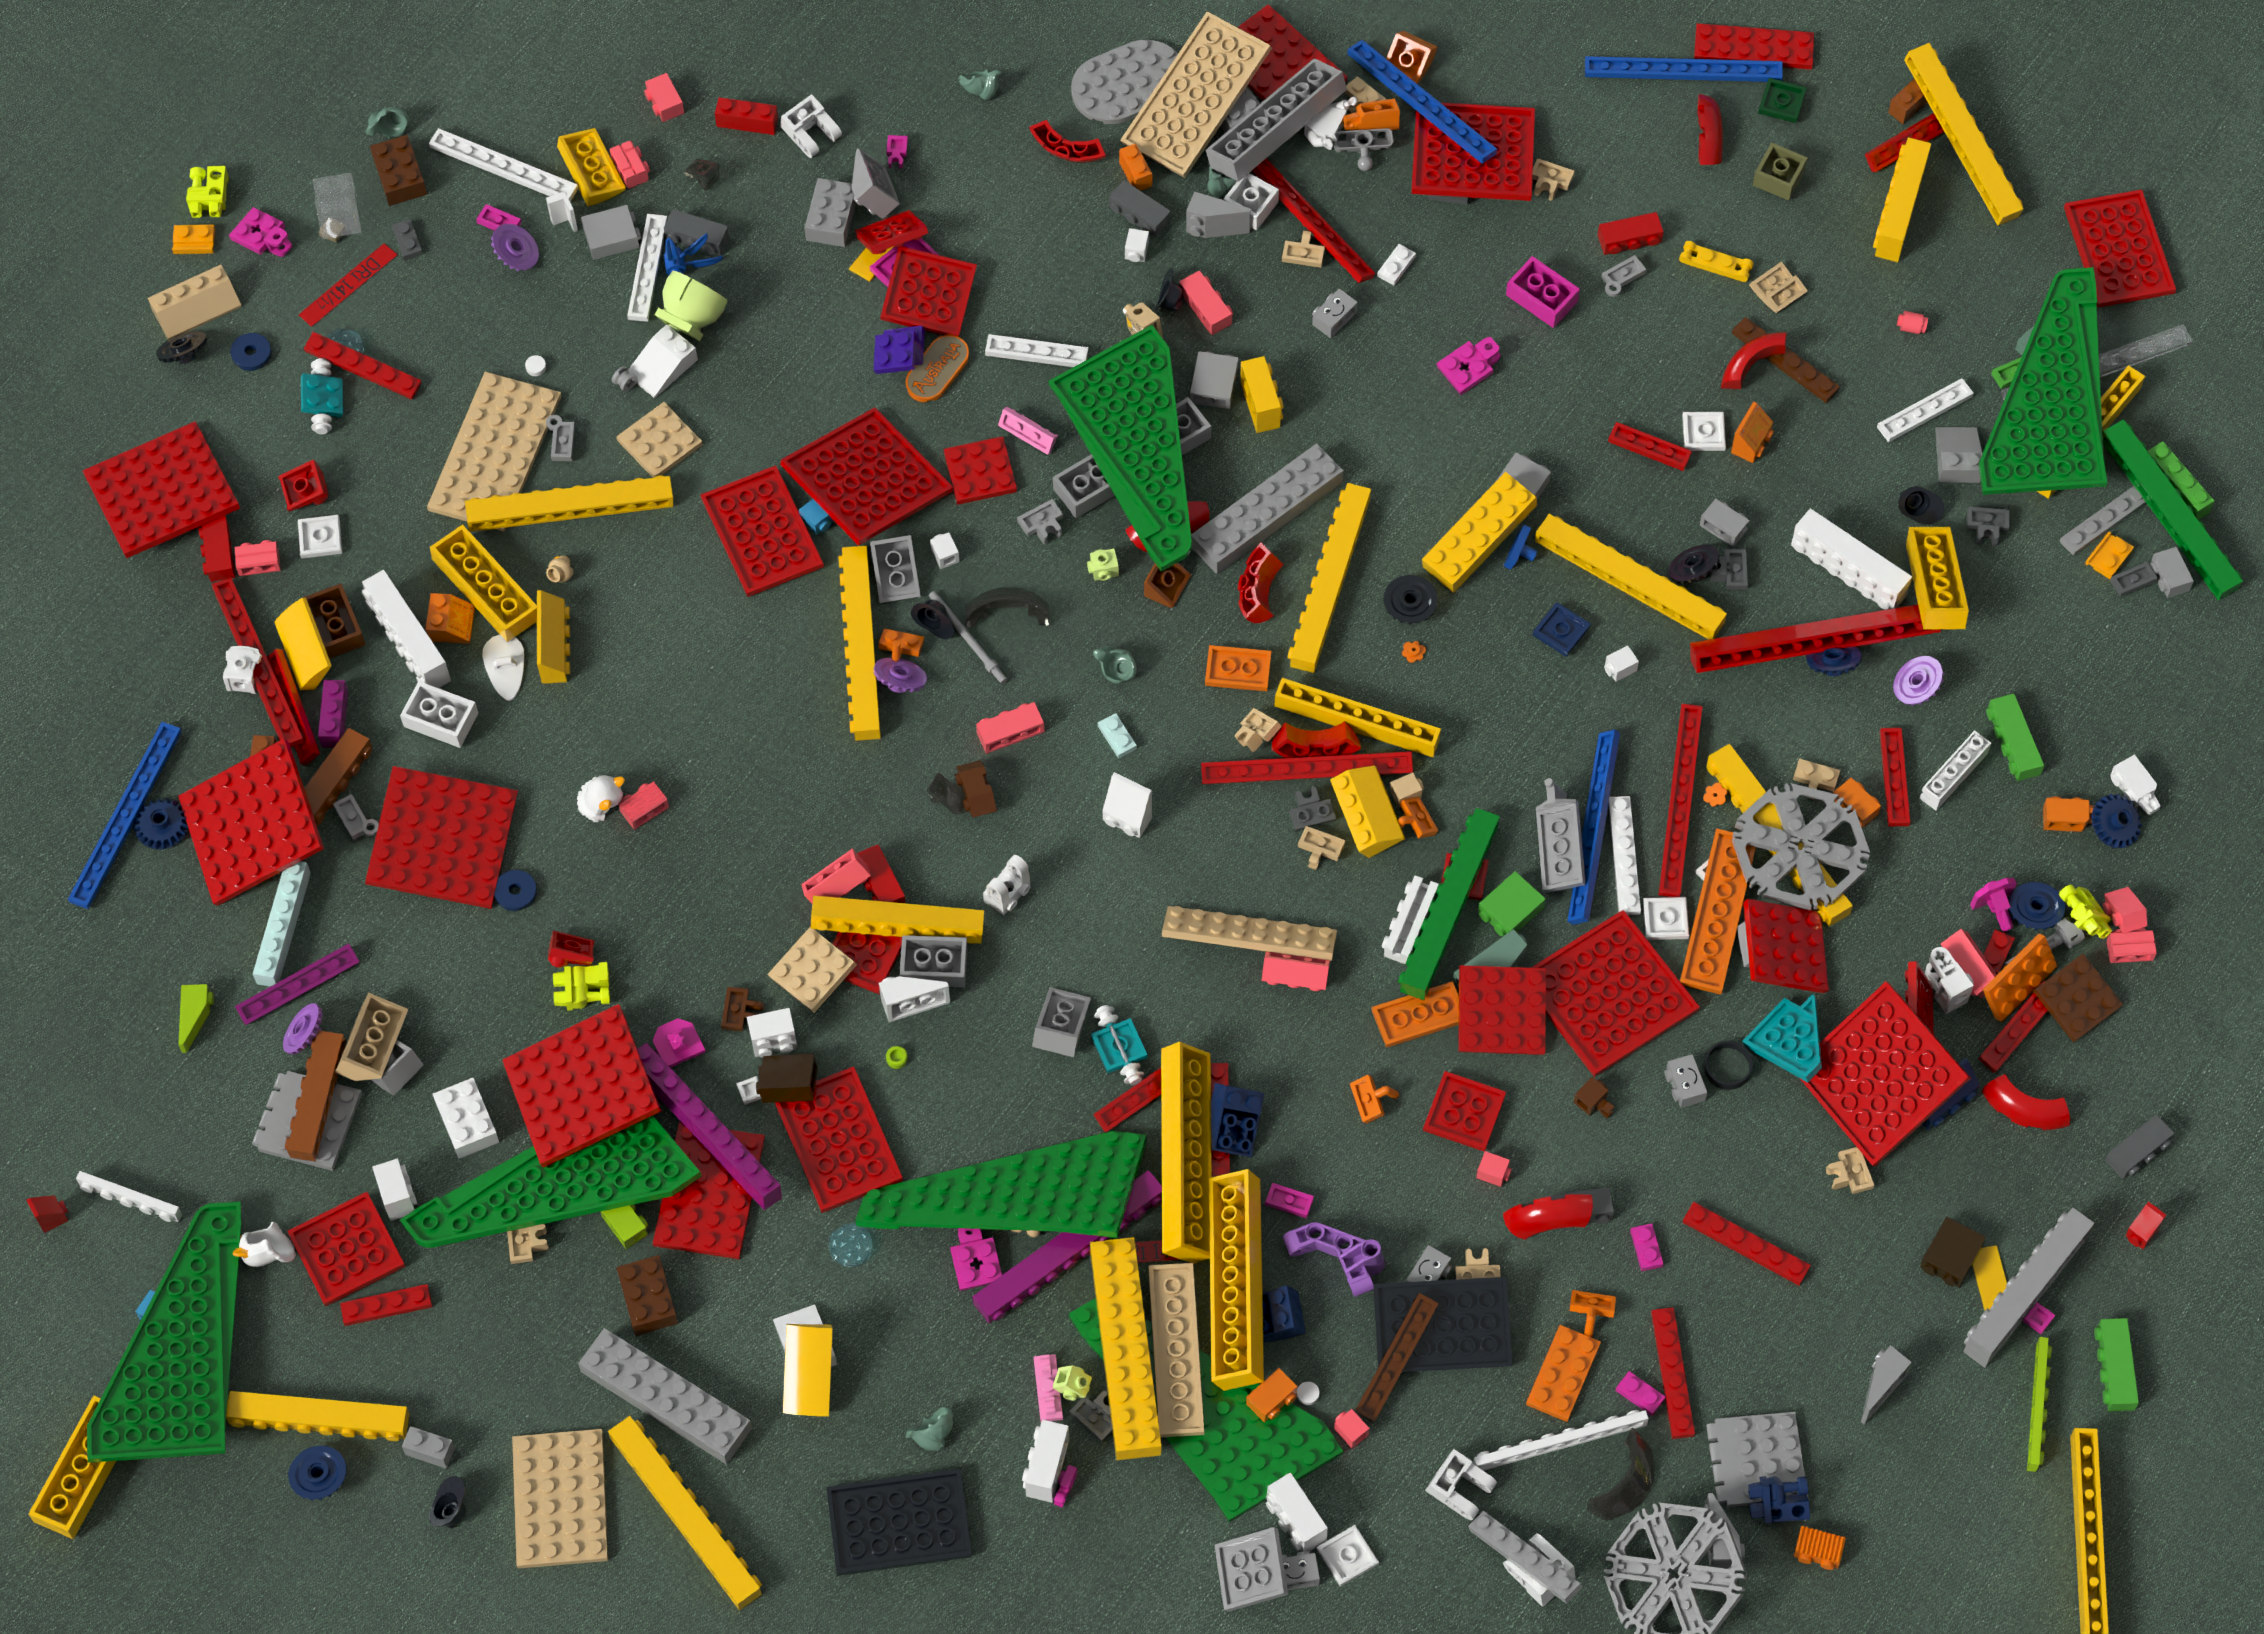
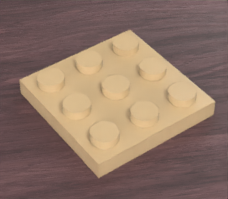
[616,402,703,478]
[767,927,857,1013]

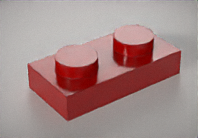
[1983,930,2015,974]

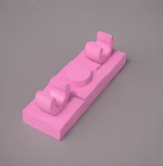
[998,407,1058,455]
[1034,1354,1063,1422]

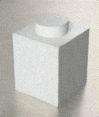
[1125,228,1149,262]
[930,533,959,569]
[1604,646,1639,682]

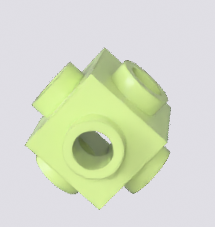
[1087,549,1119,581]
[1052,1365,1092,1401]

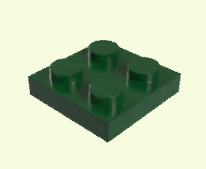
[1758,78,1807,123]

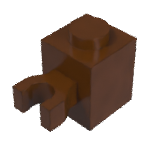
[1573,1077,1614,1119]

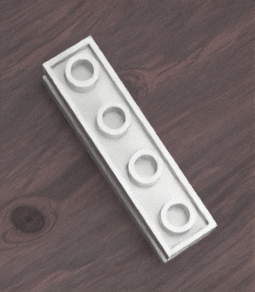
[1919,730,1991,811]
[1382,876,1439,964]

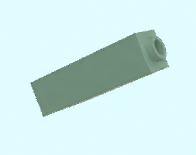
[1453,929,1527,988]

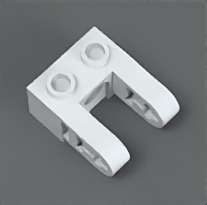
[780,94,842,158]
[983,855,1031,916]
[1925,947,1974,1014]
[1425,1449,1497,1520]
[1503,1533,1576,1607]

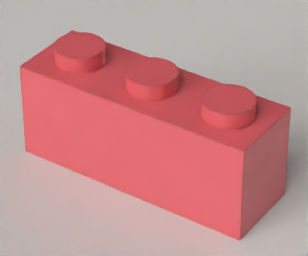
[1179,270,1233,335]
[976,702,1044,754]
[801,848,871,904]
[1941,929,1997,998]
[1262,951,1330,991]

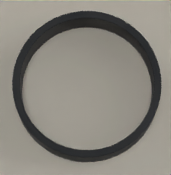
[1704,1041,1753,1090]

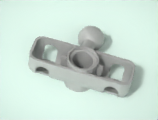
[1333,128,1393,171]

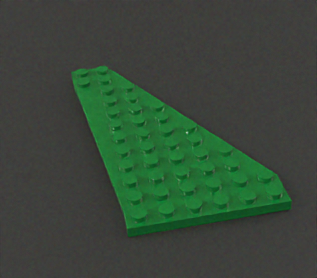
[1978,267,2107,495]
[1048,325,1192,572]
[400,1115,702,1248]
[855,1131,1147,1238]
[87,1202,242,1463]
[1069,1298,1343,1522]

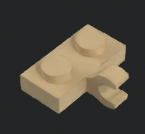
[1344,76,1386,114]
[1282,231,1325,268]
[1793,759,1840,800]
[1298,826,1345,870]

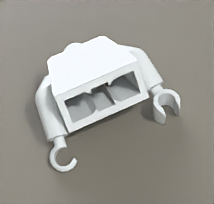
[1304,97,1357,150]

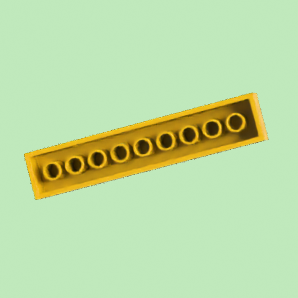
[1161,1042,1212,1264]
[1209,1169,1264,1391]
[1090,1237,1161,1460]

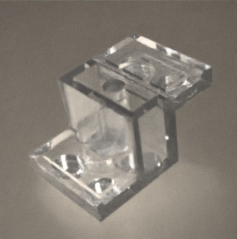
[312,172,362,239]

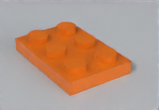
[1205,645,1271,692]

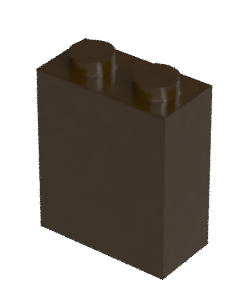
[756,1054,818,1103]
[1920,1216,1986,1288]

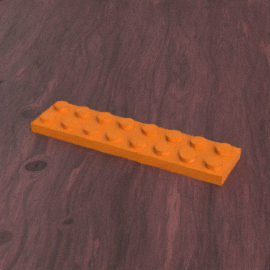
[1680,828,1756,995]

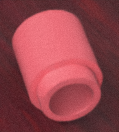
[1897,311,1928,334]

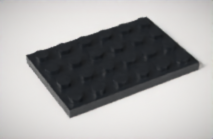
[1373,1277,1512,1372]
[826,1469,972,1576]

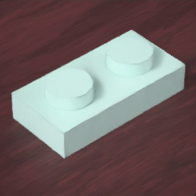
[1098,713,1137,759]

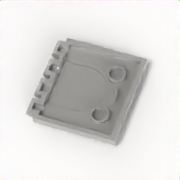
[252,1071,362,1171]
[1706,1412,1808,1507]

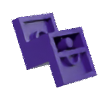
[874,326,925,374]

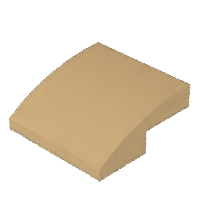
[1749,261,1808,313]

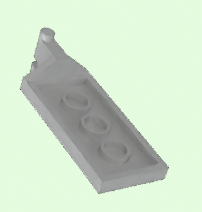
[1536,778,1586,893]

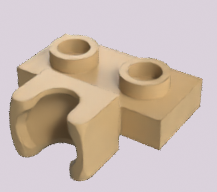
[1532,158,1575,201]
[1235,708,1282,752]
[1826,1147,1874,1194]
[507,1224,549,1264]
[1455,1248,1500,1279]

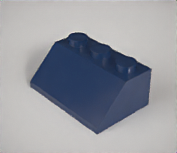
[1922,1058,1980,1130]

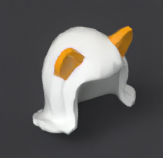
[577,775,625,823]
[233,1221,296,1267]

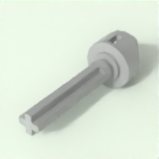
[2005,917,2085,966]

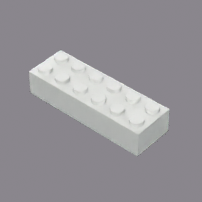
[1791,508,1912,610]
[362,570,451,688]

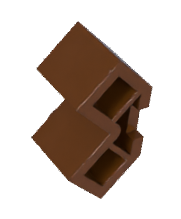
[954,760,997,818]

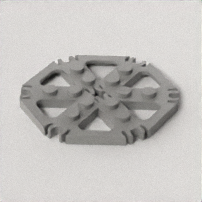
[1732,783,1870,910]
[1604,1502,1747,1634]

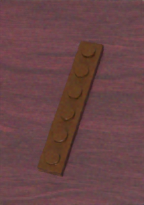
[1732,317,1840,403]
[1355,1293,1439,1422]

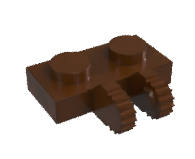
[721,987,764,1031]

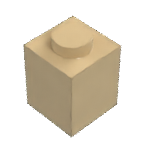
[1390,773,1424,808]

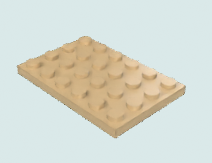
[512,1429,608,1569]

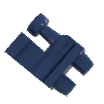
[1748,1476,1810,1524]

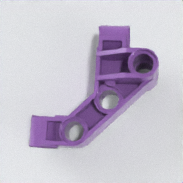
[1283,1222,1385,1297]

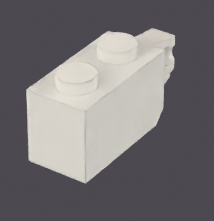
[2110,754,2160,815]

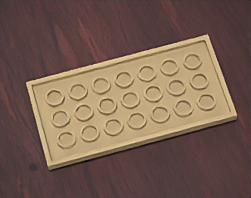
[1120,12,1272,178]
[427,372,561,532]

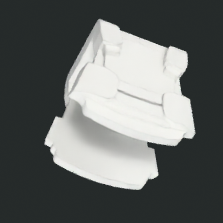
[223,646,262,694]

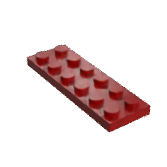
[1694,23,1814,70]

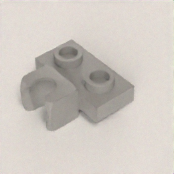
[1017,499,1063,545]

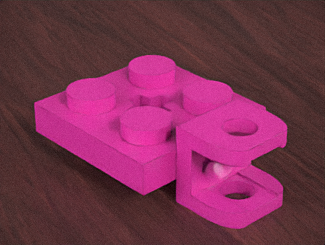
[229,207,293,257]
[1436,337,1501,395]
[950,1228,1002,1291]

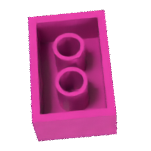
[1506,256,1580,328]

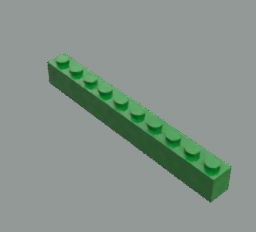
[2102,419,2243,601]
[1398,808,1500,1000]

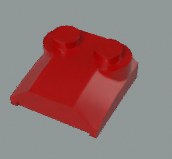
[278,459,328,511]
[548,930,595,968]

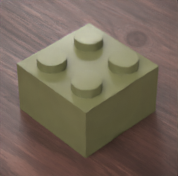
[1753,142,1808,201]

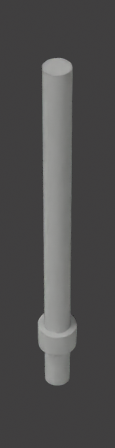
[929,591,1008,684]

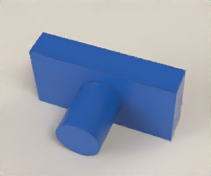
[1503,525,1537,570]

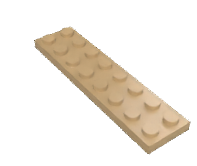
[1162,906,1337,961]
[1149,1263,1204,1437]

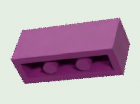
[318,680,348,748]

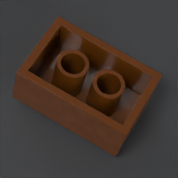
[370,135,427,206]
[303,583,365,659]
[616,1255,678,1336]

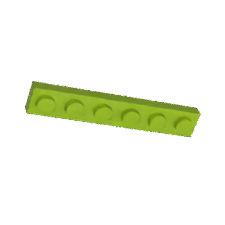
[2027,1337,2052,1472]

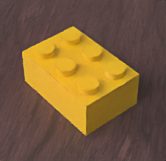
[1240,356,1283,433]

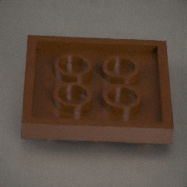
[2033,954,2123,1042]

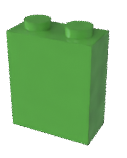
[1478,871,1546,936]

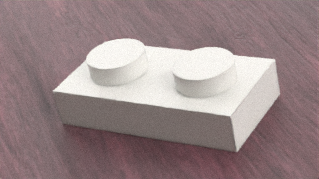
[1377,244,1416,285]

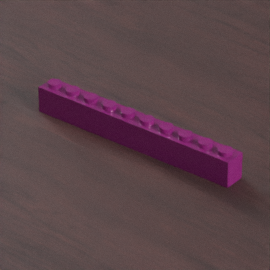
[638,1043,782,1211]
[972,1170,1162,1324]

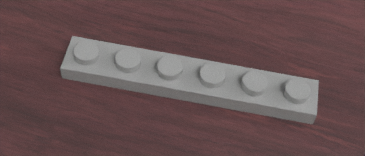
[2059,486,2147,556]
[1468,1511,1582,1604]

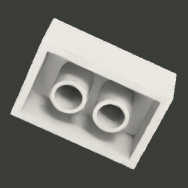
[400,681,478,748]
[433,1078,499,1159]
[1022,1420,1069,1503]
[1266,1473,1328,1552]

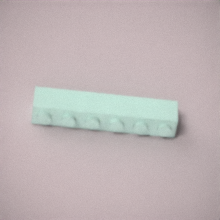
[253,861,311,986]

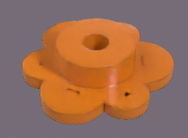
[1402,641,1426,663]
[1703,783,1727,807]

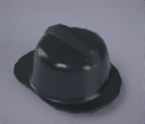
[1155,268,1184,311]
[1898,486,1944,525]
[911,600,954,640]
[429,1476,466,1529]

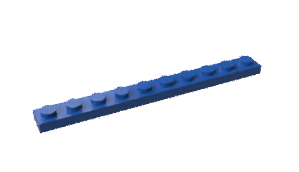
[1347,40,1497,164]
[1585,56,1783,82]
[68,722,182,910]
[1567,729,1620,925]

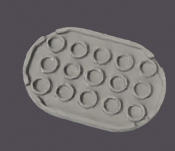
[1071,40,1178,124]

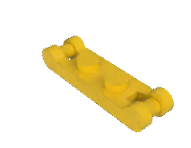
[1679,241,1754,282]

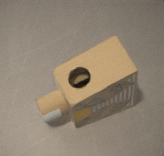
[1123,303,1163,338]

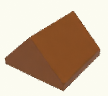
[1144,563,1191,608]

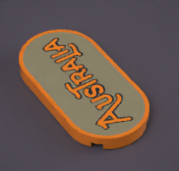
[906,335,969,402]

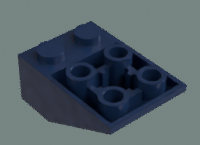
[1210,1083,1265,1157]
[1262,1285,1306,1343]

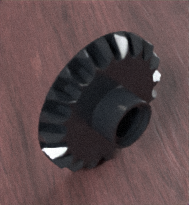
[156,331,207,364]
[1668,545,1720,584]
[1384,575,1438,624]

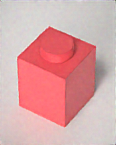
[1476,1151,1512,1187]
[1334,1409,1369,1449]

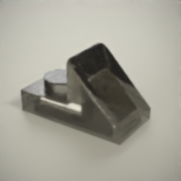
[683,159,719,191]
[927,773,966,815]

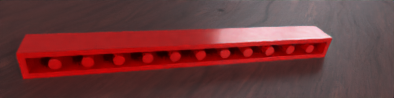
[1690,605,1941,673]

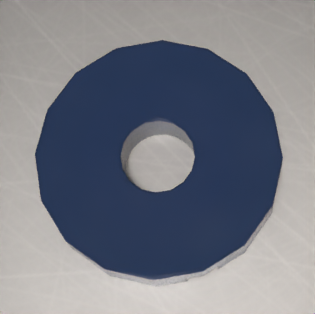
[230,333,272,371]
[494,870,537,911]

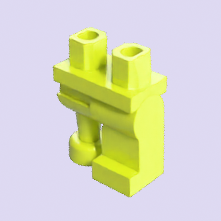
[186,166,229,218]
[2059,885,2113,939]
[553,962,610,1011]

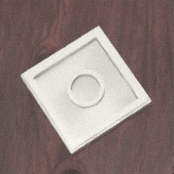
[1682,412,1726,451]
[298,515,342,559]
[1643,897,1689,940]
[1316,1525,1379,1587]

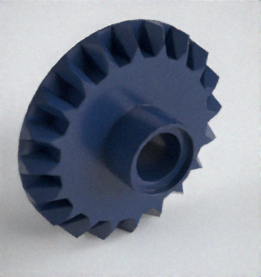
[1806,647,1861,676]
[2091,794,2143,848]
[134,798,189,849]
[2009,882,2065,931]
[288,1446,347,1501]

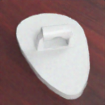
[482,635,524,701]

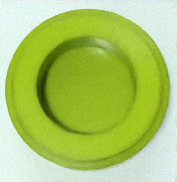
[886,1046,908,1069]

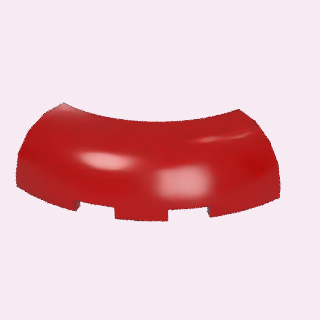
[1697,94,1723,165]
[1029,120,1106,163]
[1721,332,1787,389]
[1125,501,1210,552]
[1237,542,1284,623]
[1272,721,1361,758]
[1982,1074,2070,1130]
[1503,1194,1593,1240]

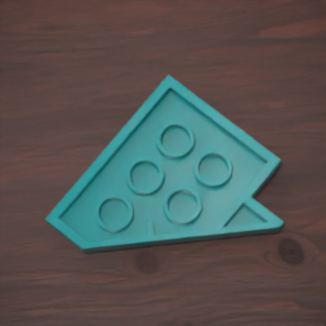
[1742,994,1822,1083]

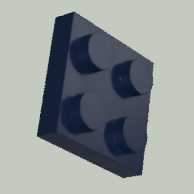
[1532,602,1591,657]

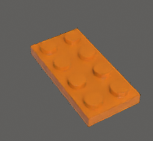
[1982,934,2057,1022]
[1371,981,1459,1048]
[1526,1325,1601,1422]

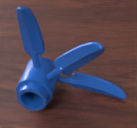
[664,233,723,275]

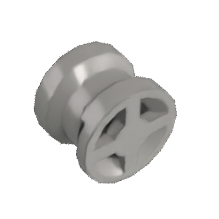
[612,366,637,392]

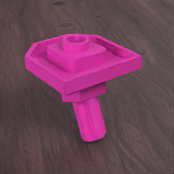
[1970,878,2017,931]
[653,1018,705,1068]

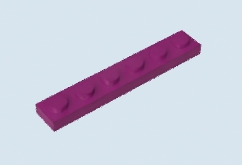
[234,943,359,1025]

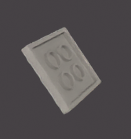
[1214,1527,1288,1612]

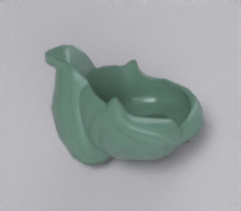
[958,69,1001,101]
[365,107,410,139]
[1207,167,1237,199]
[1093,646,1137,684]
[906,1407,953,1451]

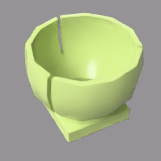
[655,270,728,341]

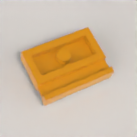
[172,225,215,254]
[2085,531,2134,579]

